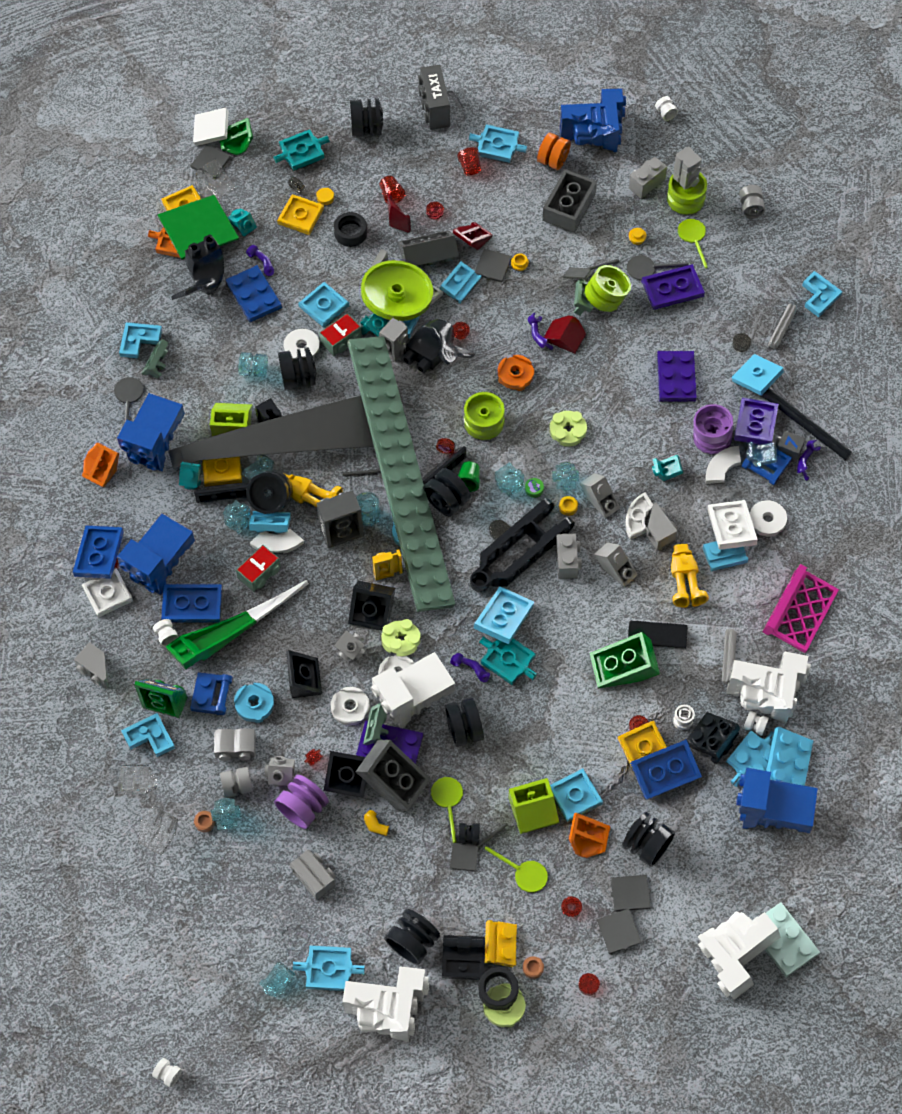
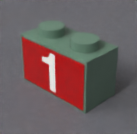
[319,313,362,356]
[236,545,281,592]

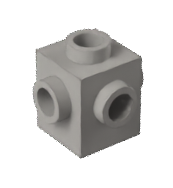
[334,630,365,661]
[265,756,295,787]

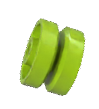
[667,173,708,215]
[585,265,631,312]
[464,392,505,440]

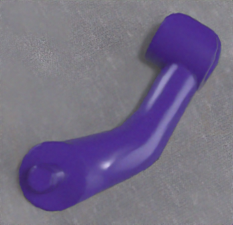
[246,245,274,276]
[528,313,553,350]
[797,440,821,481]
[450,653,490,682]

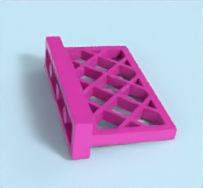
[762,564,839,653]

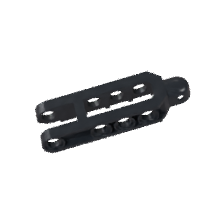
[470,498,575,592]

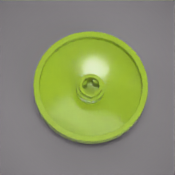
[361,260,433,321]

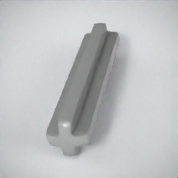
[768,303,797,349]
[722,629,737,684]

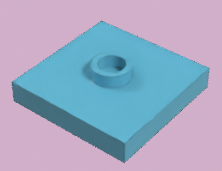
[298,282,350,328]
[732,354,784,396]
[550,769,603,822]

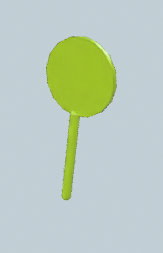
[677,219,708,269]
[431,777,463,843]
[485,846,548,893]

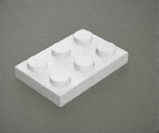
[708,500,758,550]

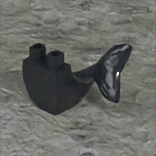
[171,234,224,300]
[402,319,475,374]

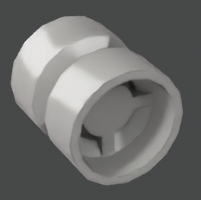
[739,185,765,219]
[220,767,253,798]

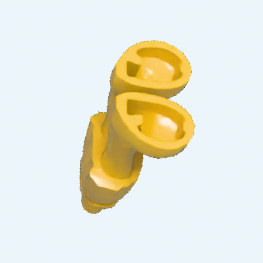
[283,473,343,507]
[671,544,709,608]

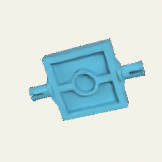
[469,125,527,163]
[726,731,774,787]
[293,946,365,991]

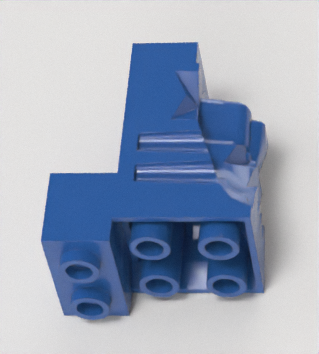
[560,88,626,152]
[117,393,185,471]
[117,514,195,595]
[736,768,818,833]

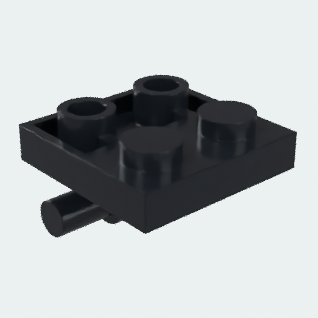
[686,712,740,764]
[442,935,485,980]

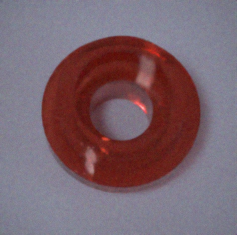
[452,322,470,339]
[304,749,323,766]
[561,896,582,917]

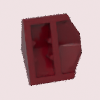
[387,194,411,233]
[453,222,493,250]
[544,315,586,354]

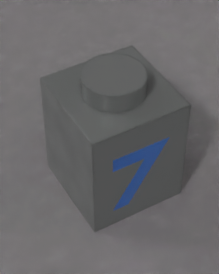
[774,431,805,462]

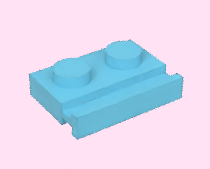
[439,261,482,304]
[249,511,291,533]
[703,541,748,572]

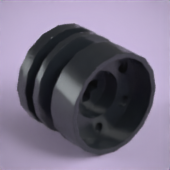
[350,98,384,137]
[278,347,317,390]
[622,812,675,867]
[384,909,440,965]

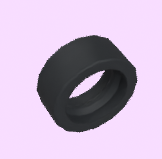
[333,212,368,247]
[478,967,519,1010]

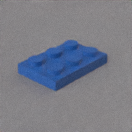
[225,265,282,323]
[72,525,124,579]
[161,584,222,623]
[630,740,702,800]

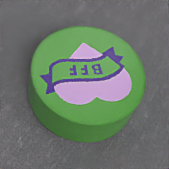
[525,478,544,498]

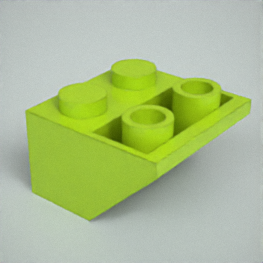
[210,403,253,437]
[508,778,559,834]

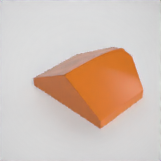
[82,442,119,487]
[569,813,610,858]

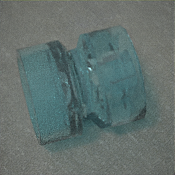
[238,352,268,378]
[356,492,380,526]

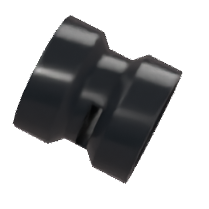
[459,823,480,844]

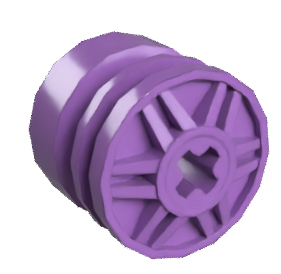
[693,404,733,454]
[274,774,329,829]

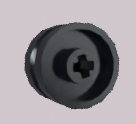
[423,468,471,517]
[246,470,293,514]
[445,697,484,747]

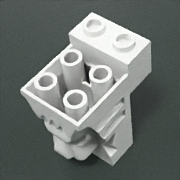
[371,652,455,728]
[726,652,811,724]
[698,912,781,1000]
[343,966,429,1042]

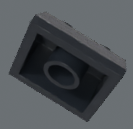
[348,581,396,631]

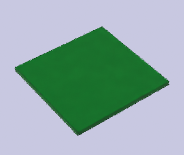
[157,195,239,260]

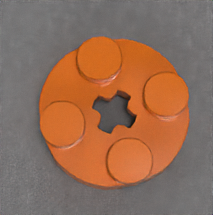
[498,355,534,391]

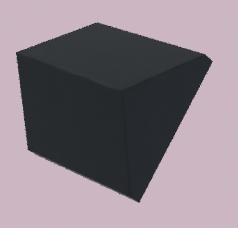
[286,650,322,698]
[323,751,367,798]

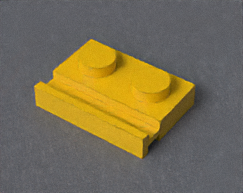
[372,549,403,581]
[485,920,517,967]

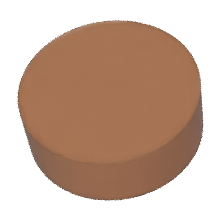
[194,811,215,832]
[523,956,544,979]

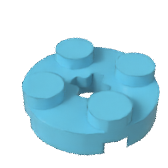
[234,683,274,723]

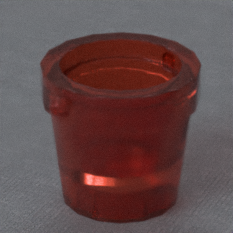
[457,147,481,176]
[379,175,405,204]

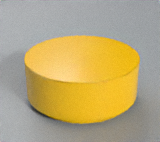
[316,188,334,205]
[559,496,578,516]

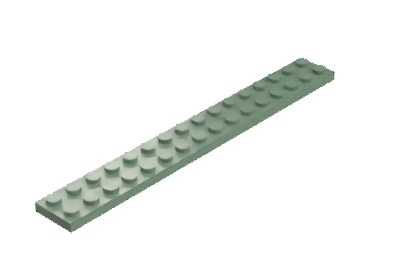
[348,336,455,612]

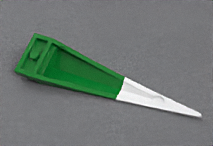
[165,580,309,670]

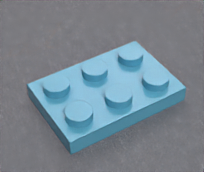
[474,587,534,644]
[766,727,813,786]

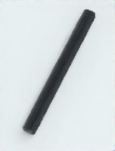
[762,388,852,460]

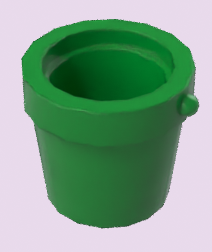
[458,461,480,492]

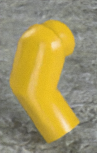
[364,810,389,836]

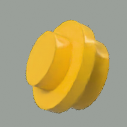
[629,228,646,245]
[511,253,529,271]

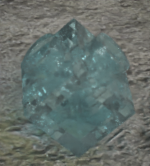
[495,462,524,497]
[552,462,579,490]
[223,500,251,534]
[211,798,241,830]

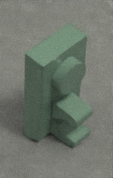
[574,279,593,316]
[141,339,168,378]
[363,703,388,746]

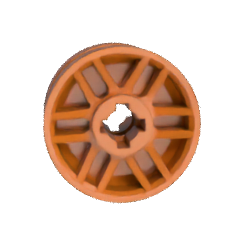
[537,132,571,170]

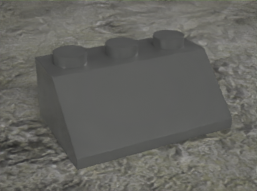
[398,230,459,268]

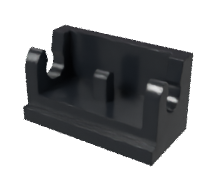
[255,398,282,423]

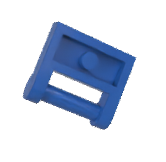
[742,444,792,485]
[190,672,233,715]

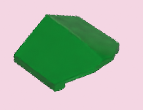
[220,118,253,155]

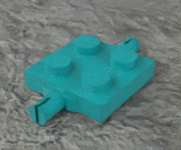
[273,129,330,171]
[479,636,537,685]

